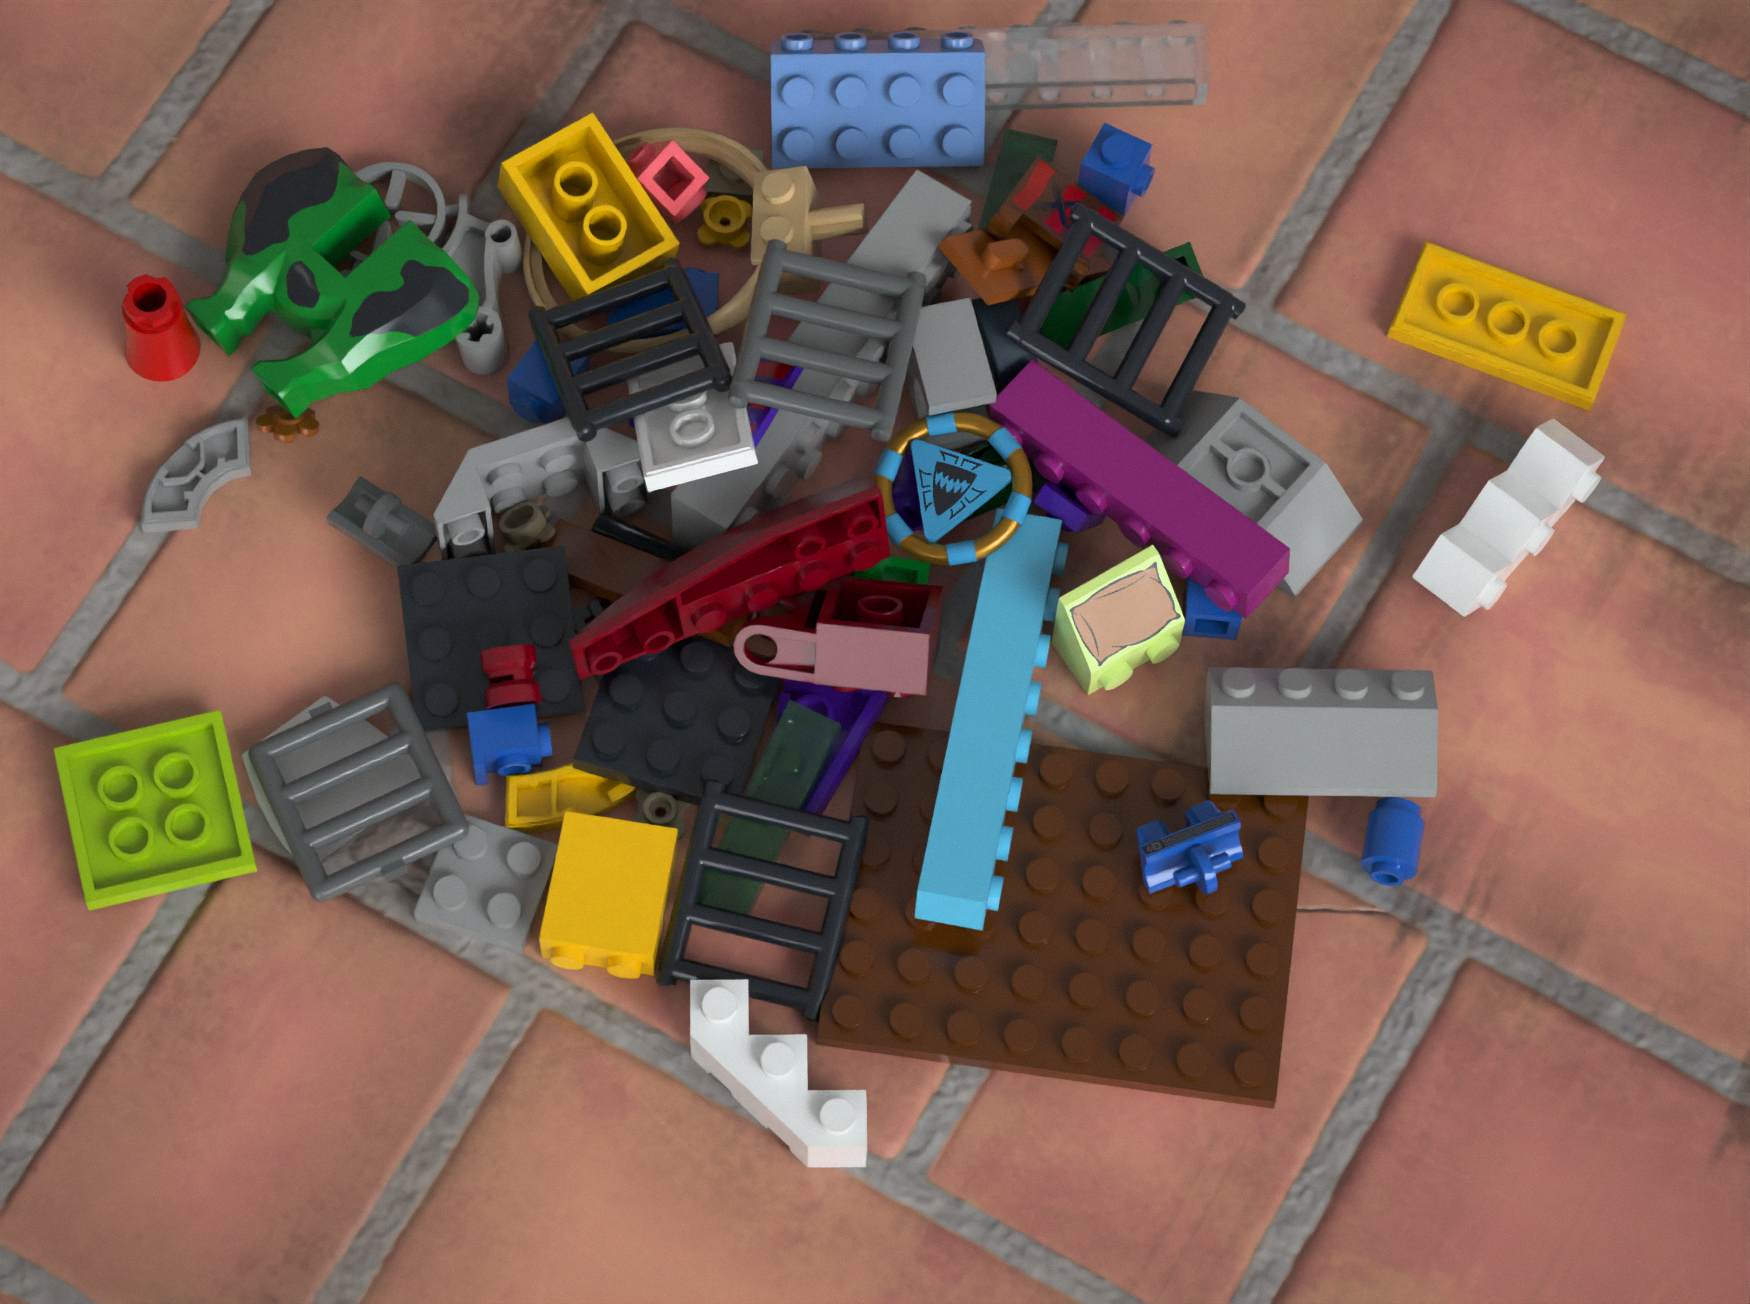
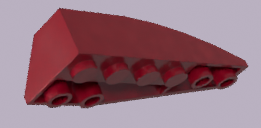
[568,476,890,680]

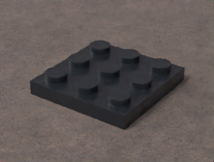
[397,546,585,733]
[573,635,782,806]

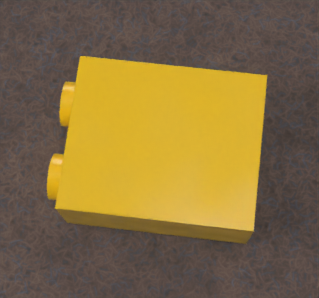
[539,811,679,979]

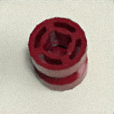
[480,644,542,710]

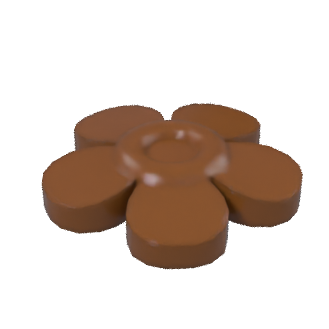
[256,405,319,443]

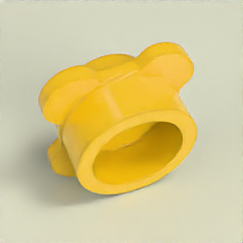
[697,195,753,249]

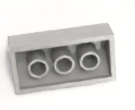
[1203,667,1438,797]

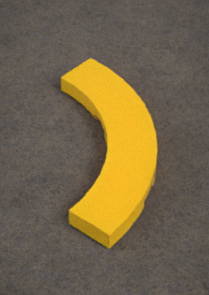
[505,634,702,834]

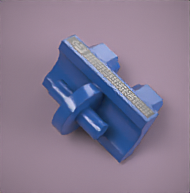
[1136,800,1243,895]

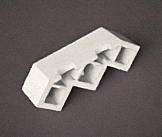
[1412,418,1605,617]
[690,979,867,1167]

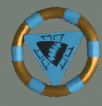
[872,411,1032,566]

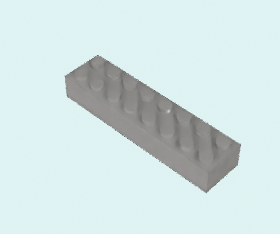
[671,169,974,550]

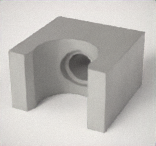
[905,298,997,450]

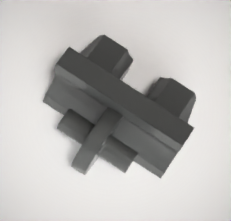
[327,476,437,569]

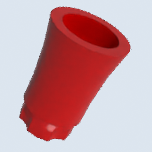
[122,274,201,382]

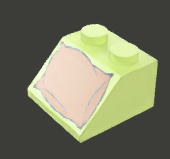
[1052,545,1185,695]

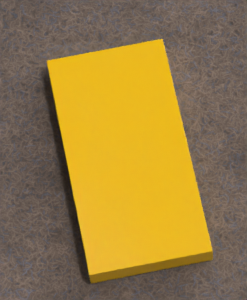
[1387,241,1627,411]

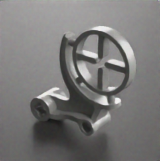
[341,162,523,375]

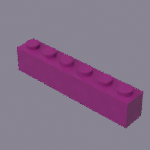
[989,360,1290,619]

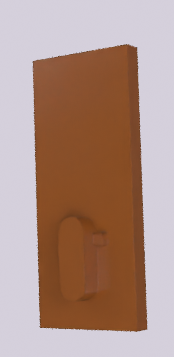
[938,222,1110,305]

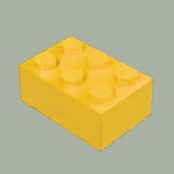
[497,113,680,301]

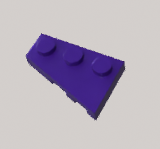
[759,679,889,837]

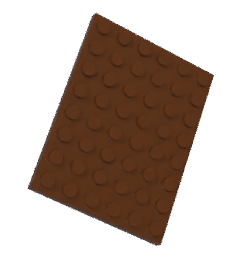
[816,722,1309,1109]

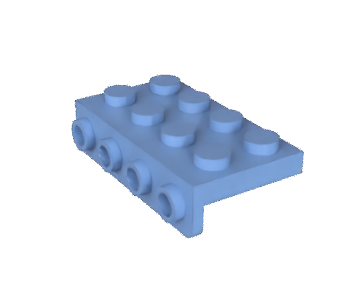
[770,31,985,169]

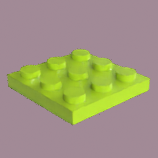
[53,710,257,911]

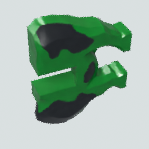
[183,147,480,418]

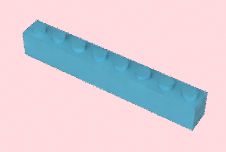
[914,508,1069,931]

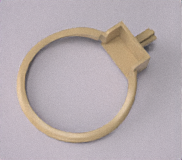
[523,127,868,353]

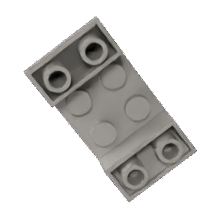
[1144,390,1363,599]
[433,417,652,561]

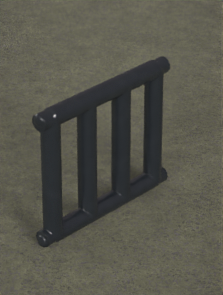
[1004,202,1246,438]
[528,258,732,442]
[656,779,870,1023]

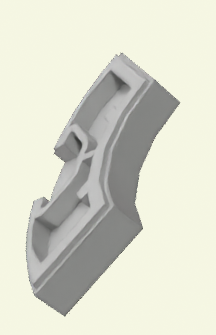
[141,417,252,533]

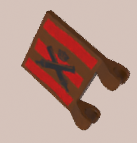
[985,155,1124,293]

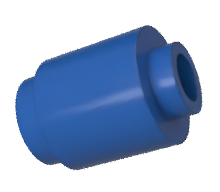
[1360,797,1425,886]

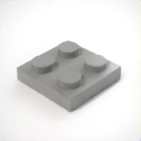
[414,814,558,954]

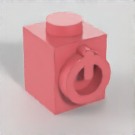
[625,140,709,223]

